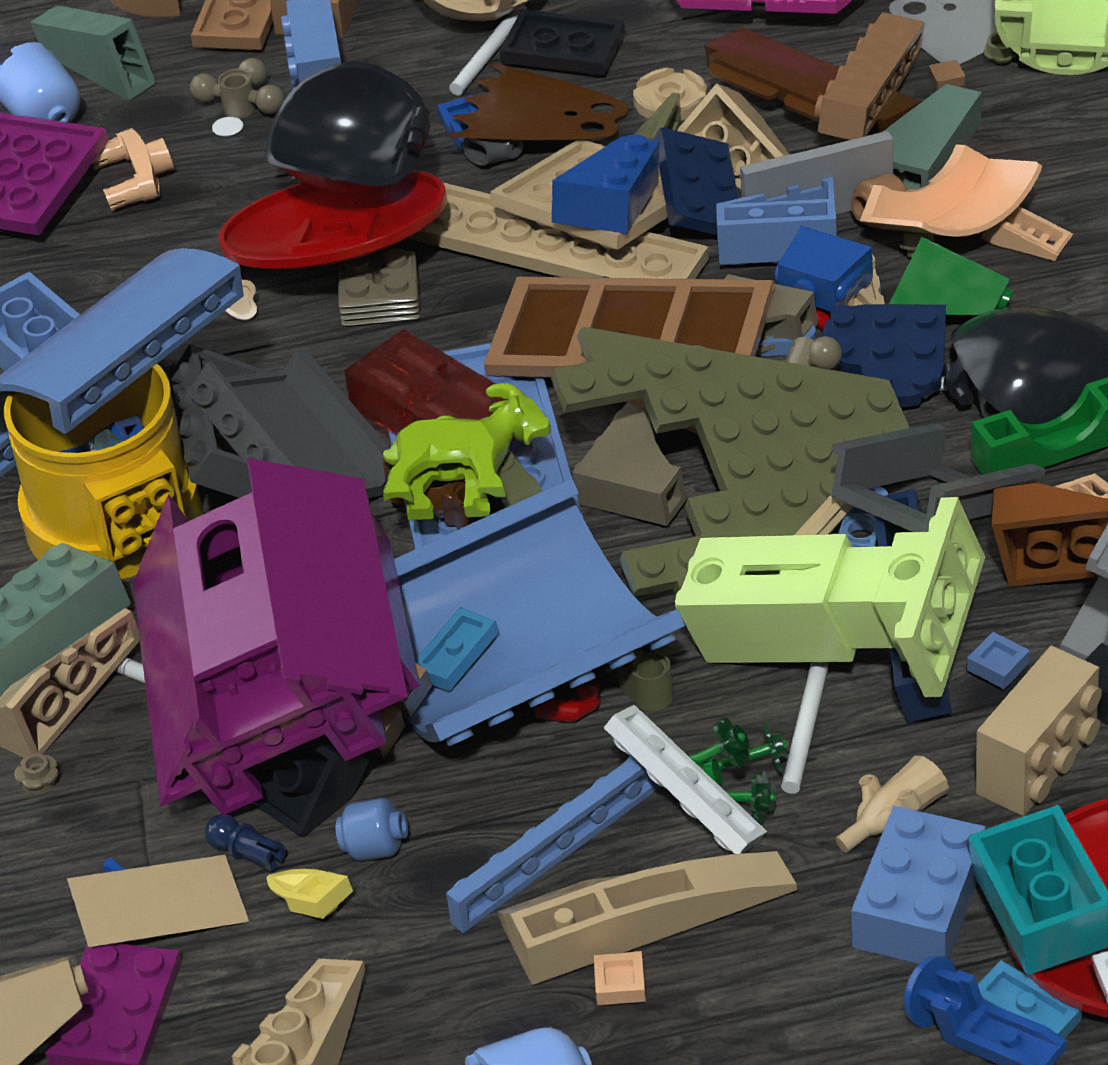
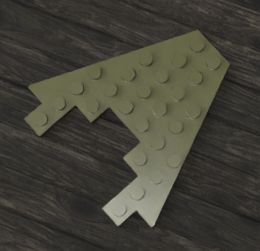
[551,327,909,597]

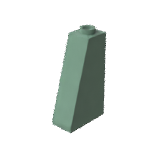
[30,5,156,100]
[883,84,981,190]

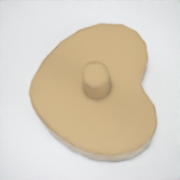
[224,280,257,322]

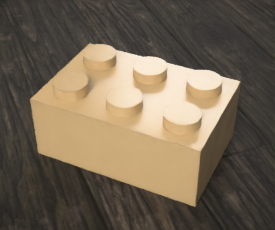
[976,646,1102,816]

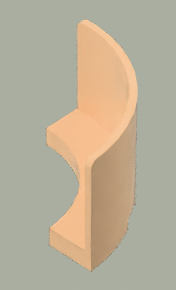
[860,145,1042,237]

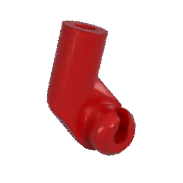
[535,681,601,722]

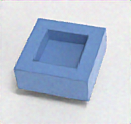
[967,632,1030,689]

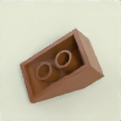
[992,483,1108,587]

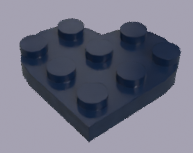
[822,304,946,408]

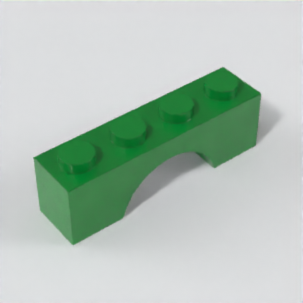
[971,377,1108,474]

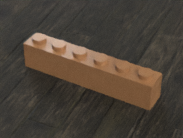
[814,12,925,140]

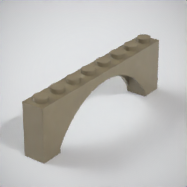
[572,274,818,526]

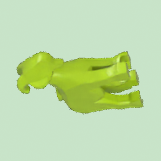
[383,383,551,520]

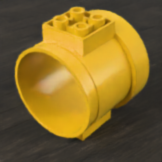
[4,364,203,579]

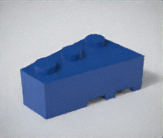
[551,135,660,234]

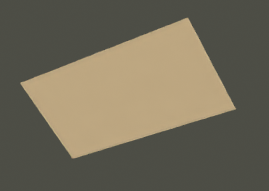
[67,855,249,947]

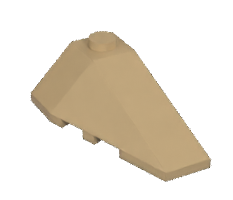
[0,608,140,758]

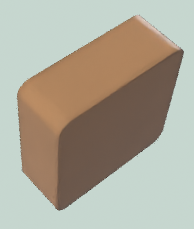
[929,60,965,90]

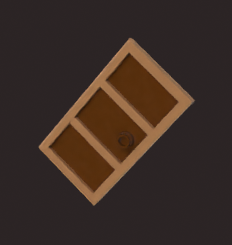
[484,277,775,377]

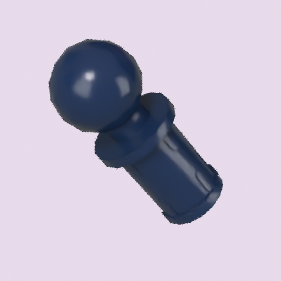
[205,814,285,871]

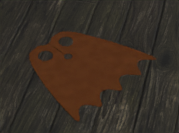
[446,63,628,140]

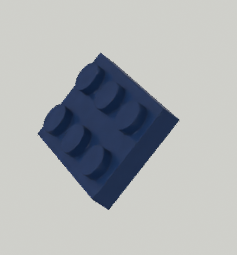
[654,127,739,235]

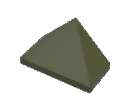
[634,92,681,141]

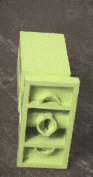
[675,497,985,697]

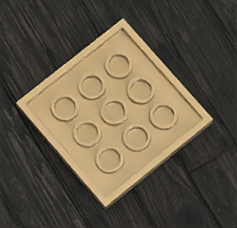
[490,139,668,249]

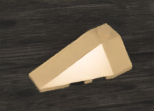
[677,83,790,189]

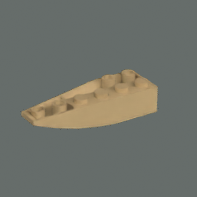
[497,851,797,985]

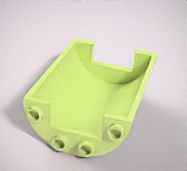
[995,0,1108,75]

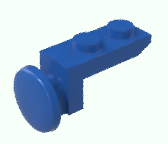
[904,955,1068,1065]

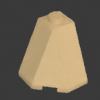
[0,957,89,1065]

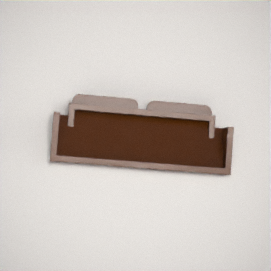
[704,28,921,133]

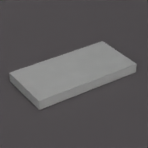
[740,131,893,214]

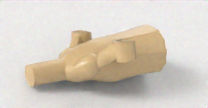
[835,756,949,853]

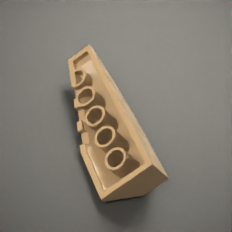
[232,959,365,1065]

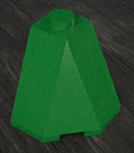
[889,237,1014,317]

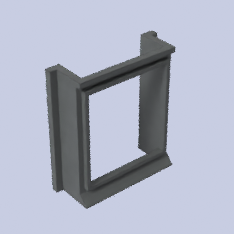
[831,423,1045,532]

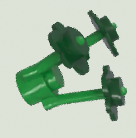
[689,717,788,825]

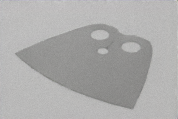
[889,0,998,64]

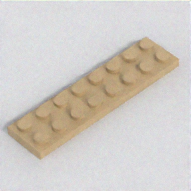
[406,183,709,279]

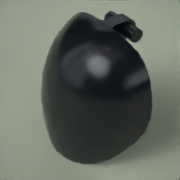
[265,61,431,193]
[943,307,1108,424]

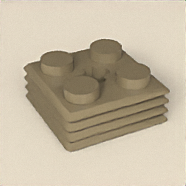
[338,248,420,326]

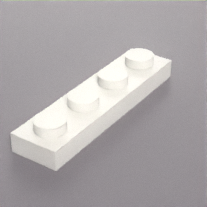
[604,705,767,854]

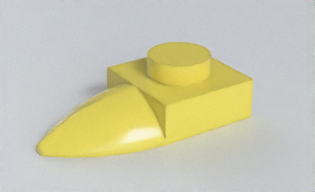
[266,869,353,919]

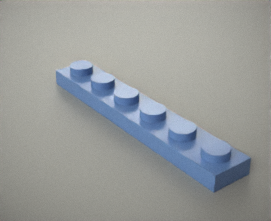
[446,755,662,933]

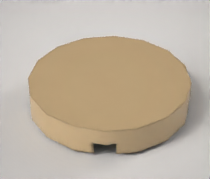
[633,68,707,121]

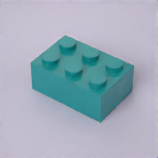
[968,805,1108,975]

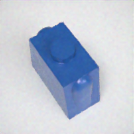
[774,226,873,312]

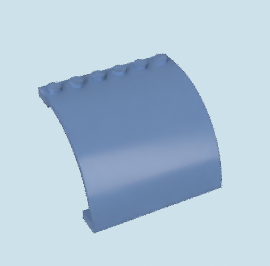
[0,248,244,477]
[394,478,685,746]

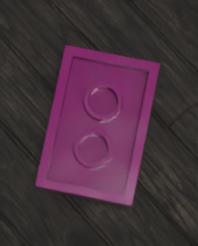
[46,943,182,1065]

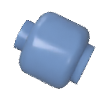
[335,797,408,862]

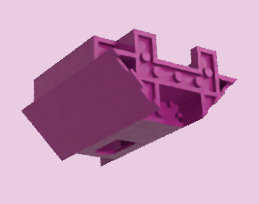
[133,458,420,814]

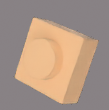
[593,951,646,1006]

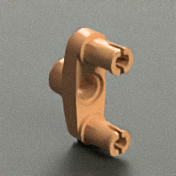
[92,128,175,212]

